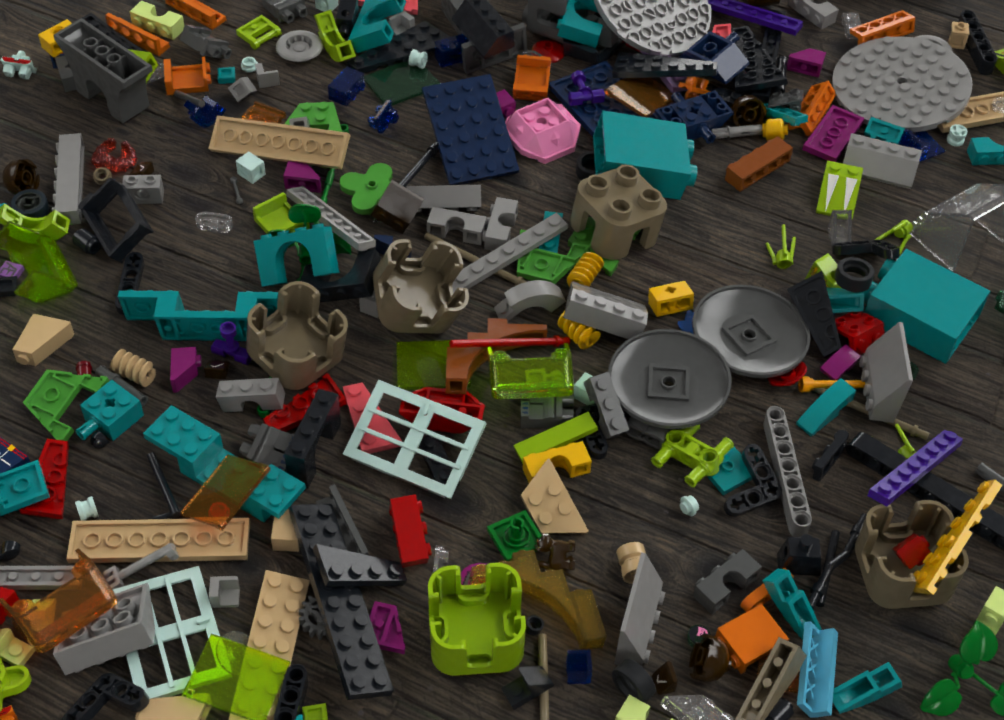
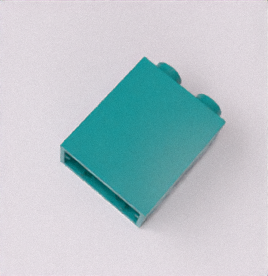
[593,110,697,200]
[863,249,990,364]

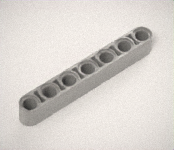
[763,406,812,537]

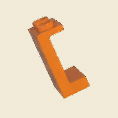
[513,54,551,101]
[163,56,212,95]
[715,604,789,674]

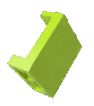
[253,192,310,233]

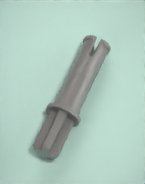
[711,124,762,140]

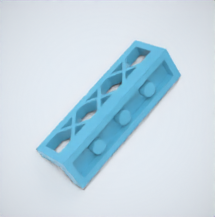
[797,621,838,718]

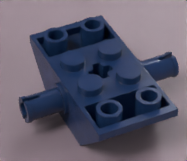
[678,31,750,84]
[655,90,733,144]

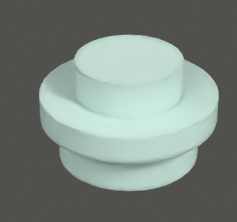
[241,57,258,72]
[680,495,699,516]

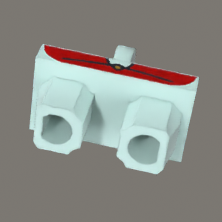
[1,50,37,80]

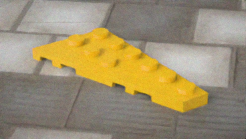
[913,479,1002,595]

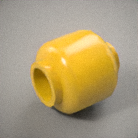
[762,118,788,141]

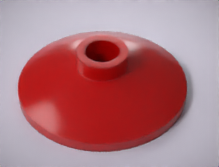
[532,40,564,63]
[768,362,807,386]

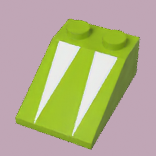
[816,160,863,221]

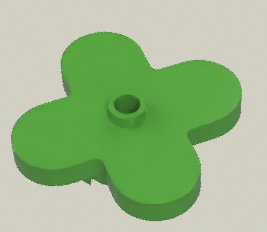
[340,163,393,215]

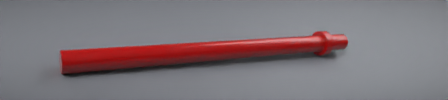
[449,335,570,348]

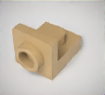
[948,22,969,49]

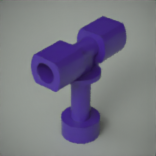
[568,70,605,106]
[211,321,252,365]

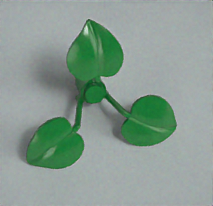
[266,204,351,265]
[920,620,1004,716]

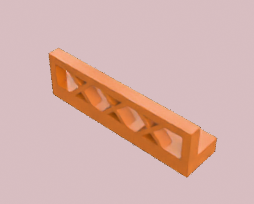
[165,0,227,30]
[850,10,915,45]
[105,12,170,57]
[788,80,836,136]

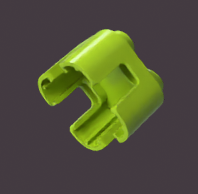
[428,563,526,676]

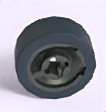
[11,189,49,218]

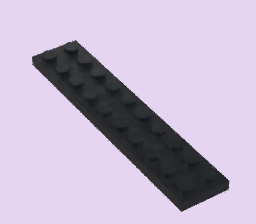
[289,504,394,700]

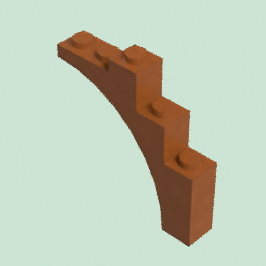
[446,318,547,394]

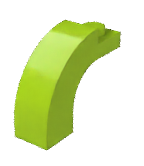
[314,10,356,62]
[0,204,70,243]

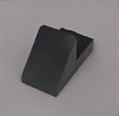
[501,666,554,710]

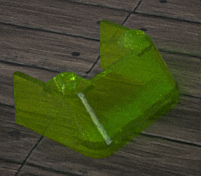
[0,221,78,303]
[487,343,574,399]

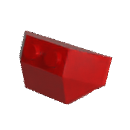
[399,387,485,434]

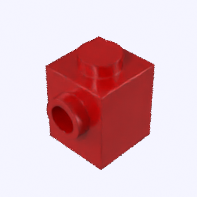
[892,533,931,569]

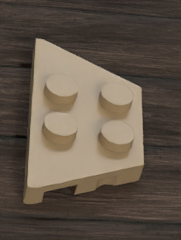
[520,458,589,535]

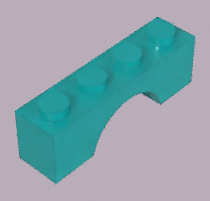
[967,137,1004,165]

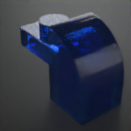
[184,95,226,128]

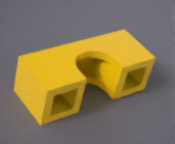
[523,441,592,483]

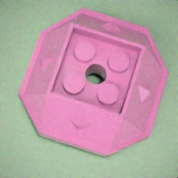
[505,98,581,164]

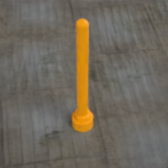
[798,376,865,392]

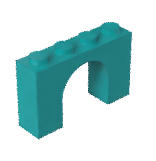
[348,0,406,53]
[556,0,603,48]
[254,223,340,287]

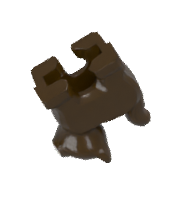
[533,533,575,571]

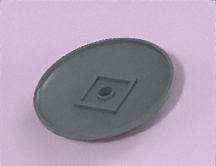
[692,285,810,378]
[608,329,732,429]

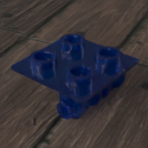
[899,129,945,162]

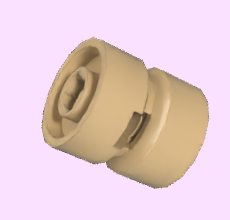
[616,542,646,584]

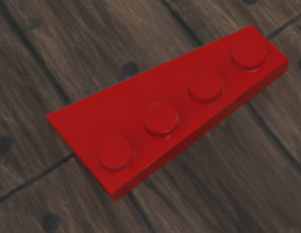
[263,373,347,432]
[19,439,69,519]

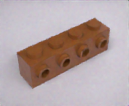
[725,136,793,192]

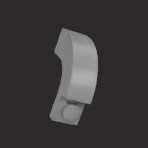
[494,280,566,322]

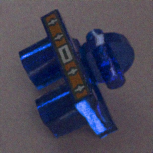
[368,100,399,133]

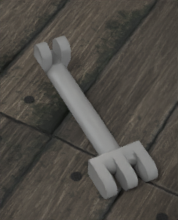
[103,543,179,593]

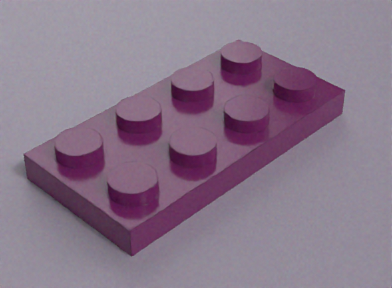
[803,105,864,162]

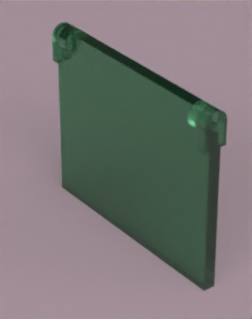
[363,61,441,108]

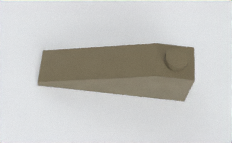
[735,637,806,720]

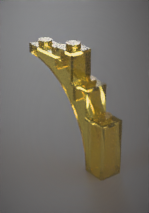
[469,550,607,651]

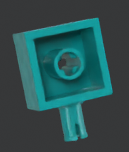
[75,379,144,441]

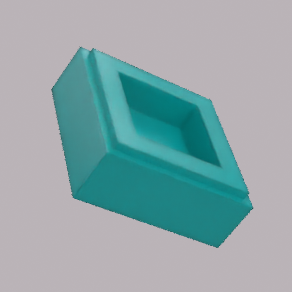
[218,67,236,84]

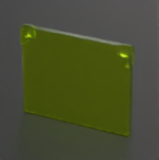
[397,340,471,390]
[182,633,290,720]

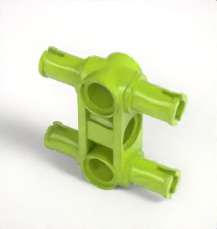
[651,424,734,487]

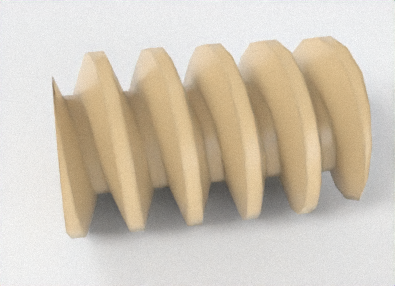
[110,349,156,387]

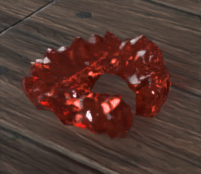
[91,137,137,173]

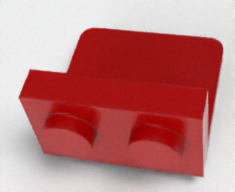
[835,311,884,355]

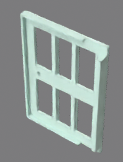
[343,379,486,499]
[109,566,232,699]

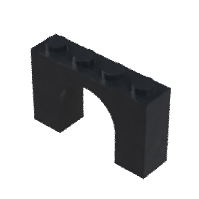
[300,249,381,303]
[284,389,341,489]

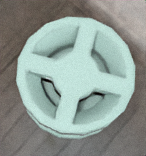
[409,49,428,69]
[947,124,968,147]
[75,496,99,521]

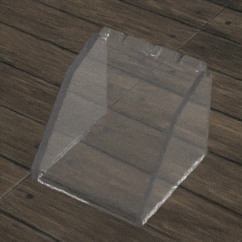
[911,183,1004,271]

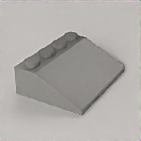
[563,281,648,339]
[859,322,913,423]
[614,552,666,666]
[53,583,155,675]

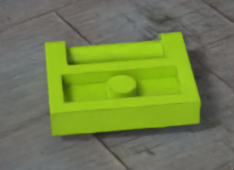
[236,15,282,50]

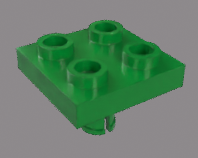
[487,510,541,565]

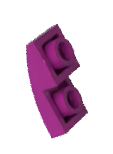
[820,345,861,380]

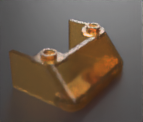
[0,548,118,653]

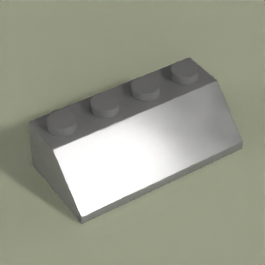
[843,133,922,189]
[407,185,481,212]

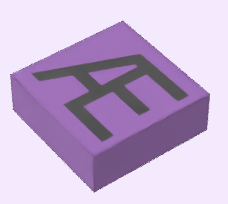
[0,260,25,278]

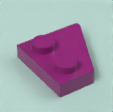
[369,601,405,655]

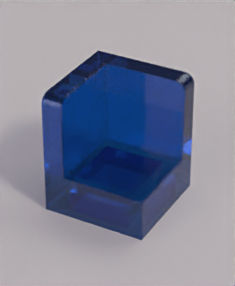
[566,649,592,684]

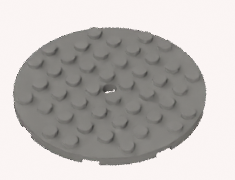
[594,0,712,57]
[832,36,973,133]

